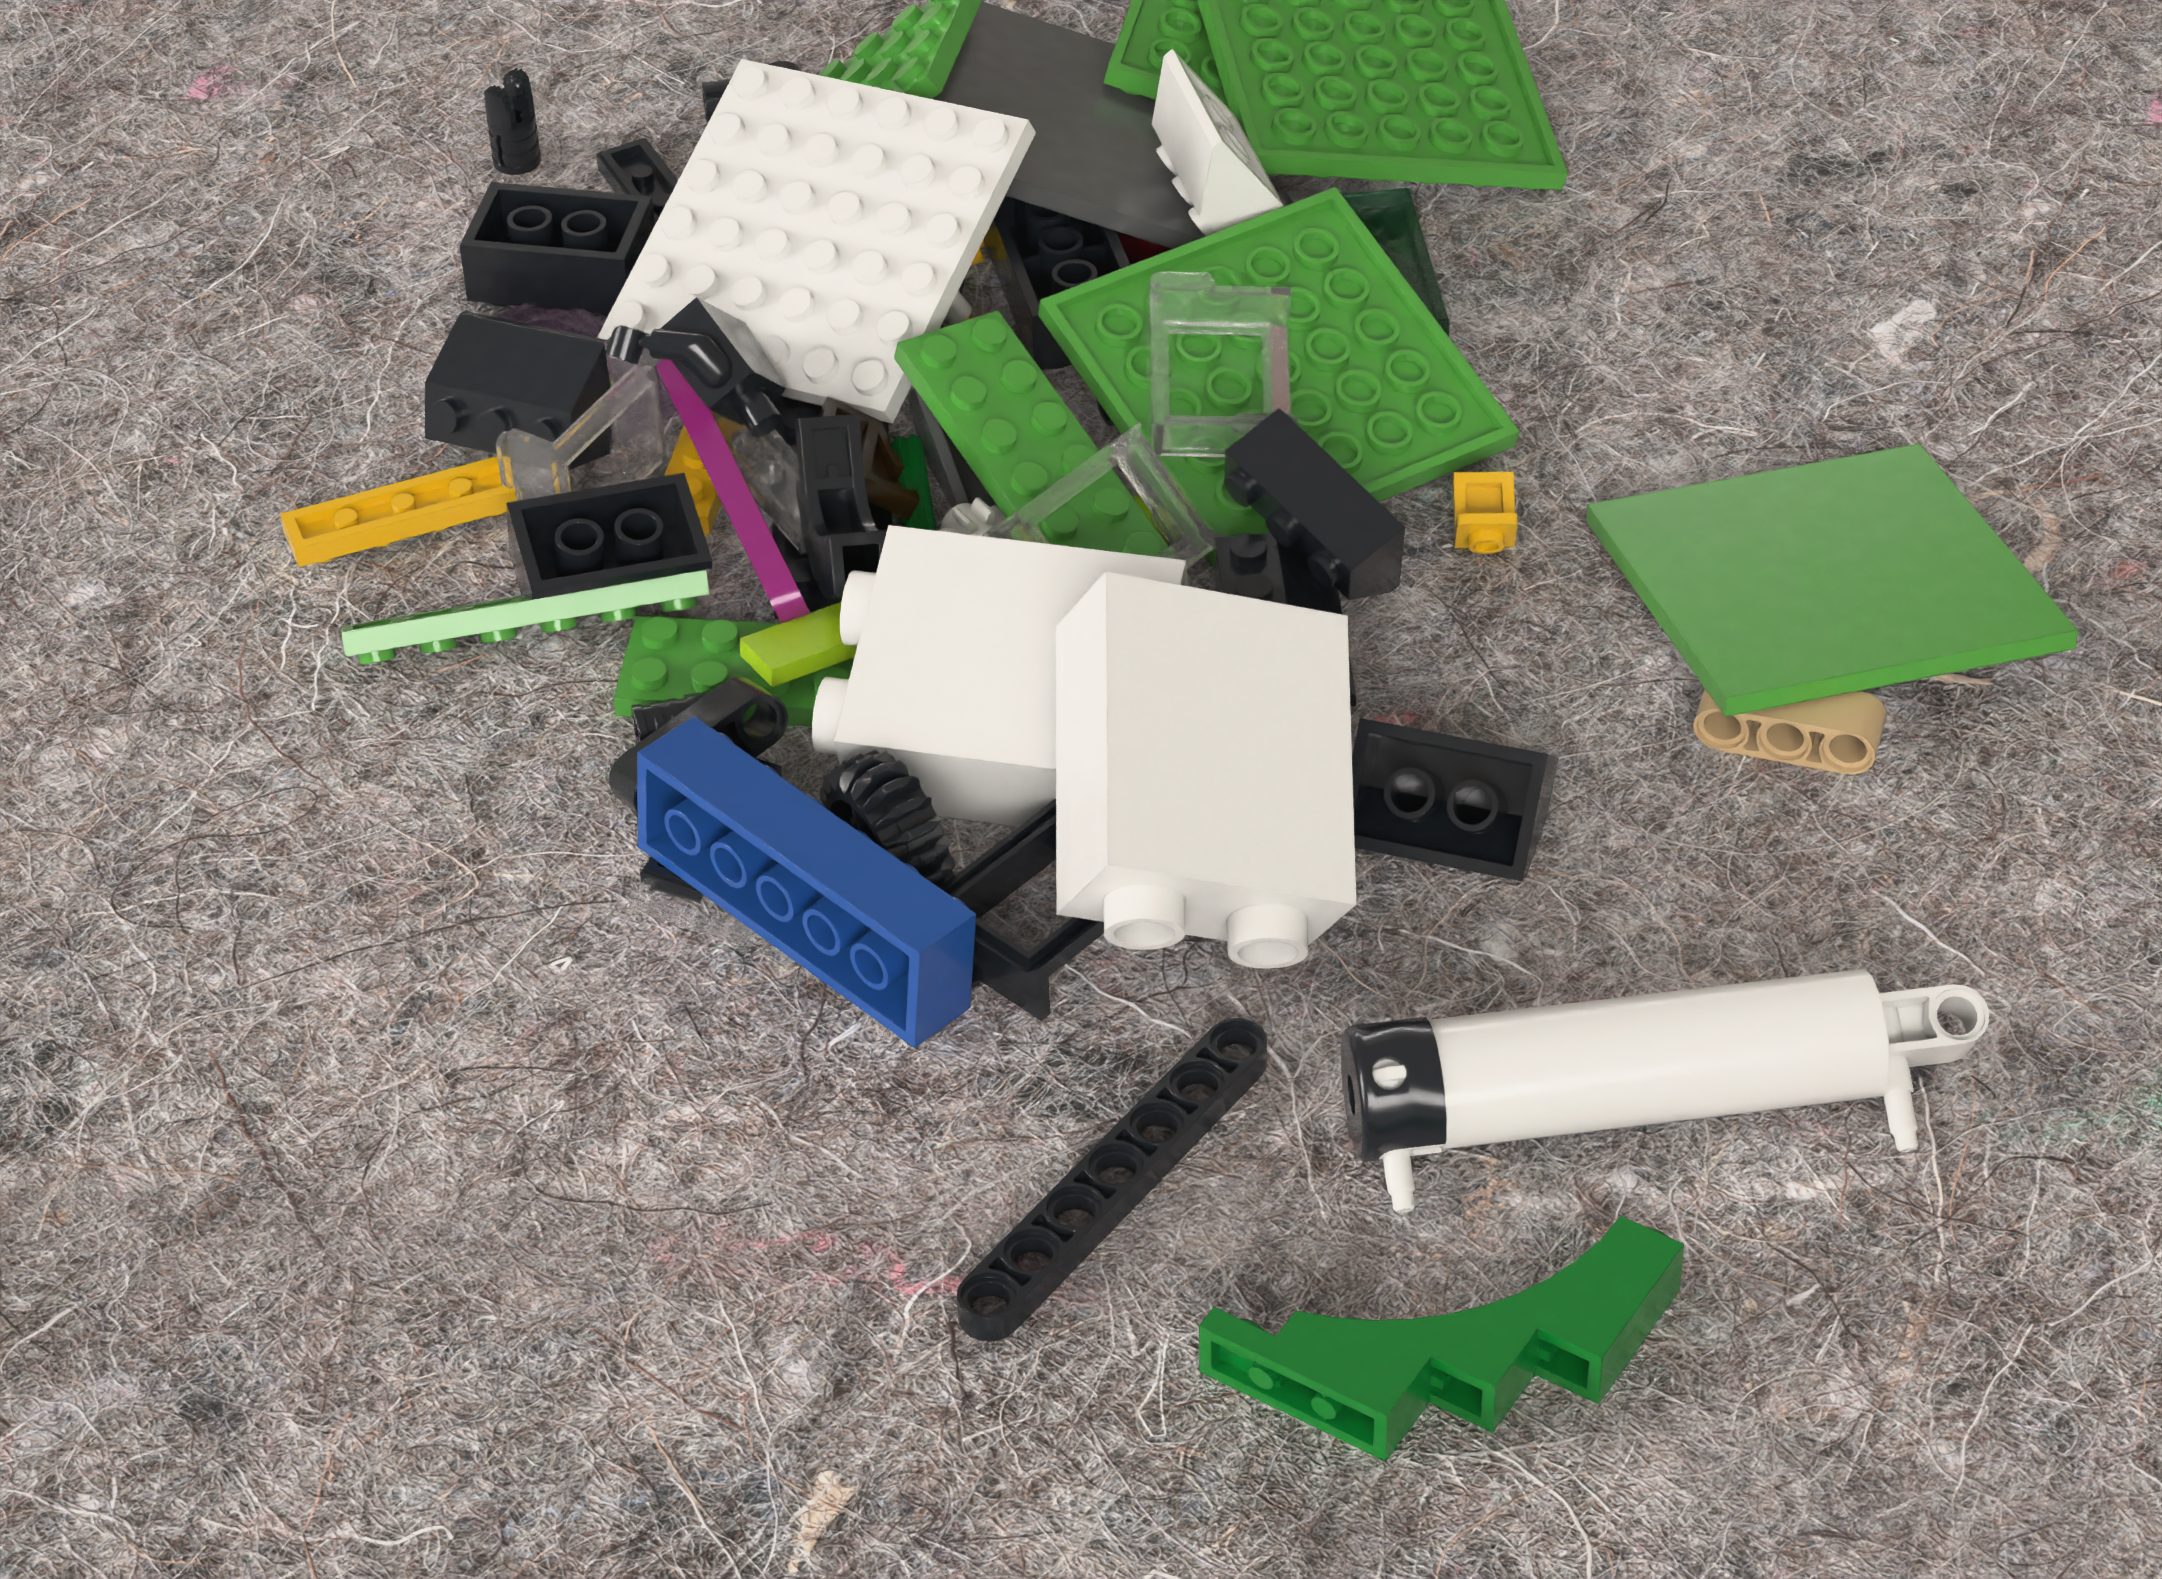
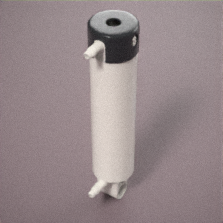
[1341,969,1989,1213]

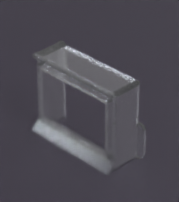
[1146,271,1298,461]
[496,338,670,501]
[982,422,1222,569]

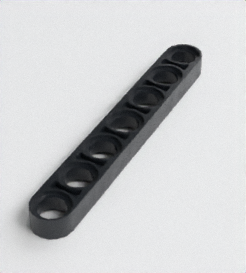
[957,1018,1267,1341]

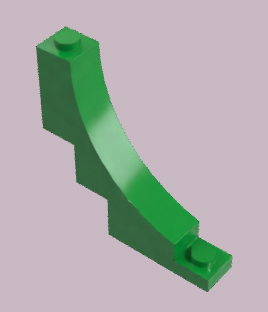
[1199,1216,1684,1462]

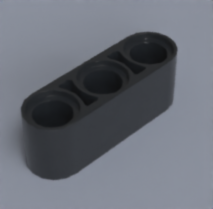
[609,677,788,814]

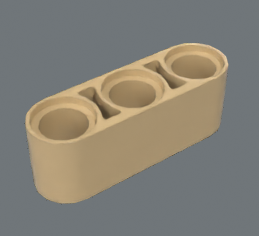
[1693,688,1887,774]

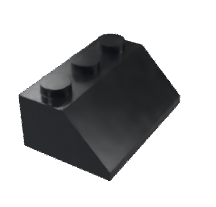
[425,311,612,470]
[1224,408,1405,600]
[506,473,712,600]
[1215,533,1356,706]
[1352,718,1559,882]

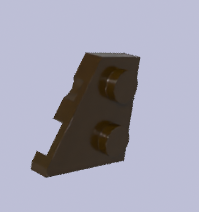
[817,396,920,520]

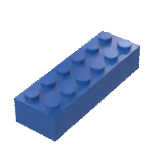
[637,716,976,1048]

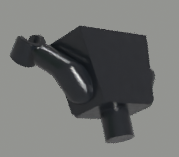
[606,297,786,438]

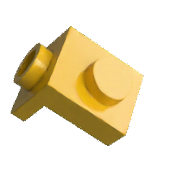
[1453,471,1518,554]

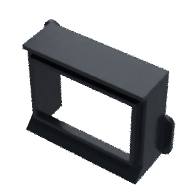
[939,799,1104,1021]

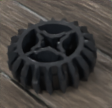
[820,750,955,887]

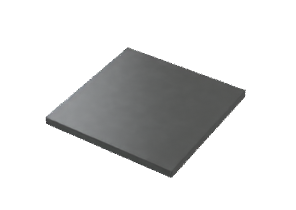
[933,2,1206,249]

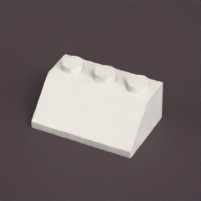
[1152,49,1284,236]

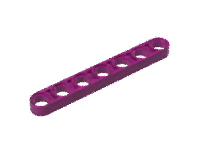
[651,357,810,623]

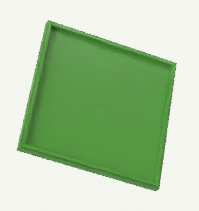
[1586,444,2078,717]

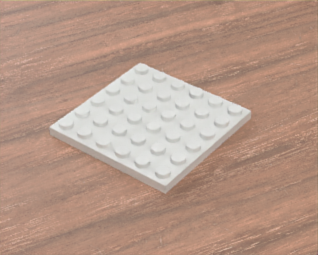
[597,59,1036,424]

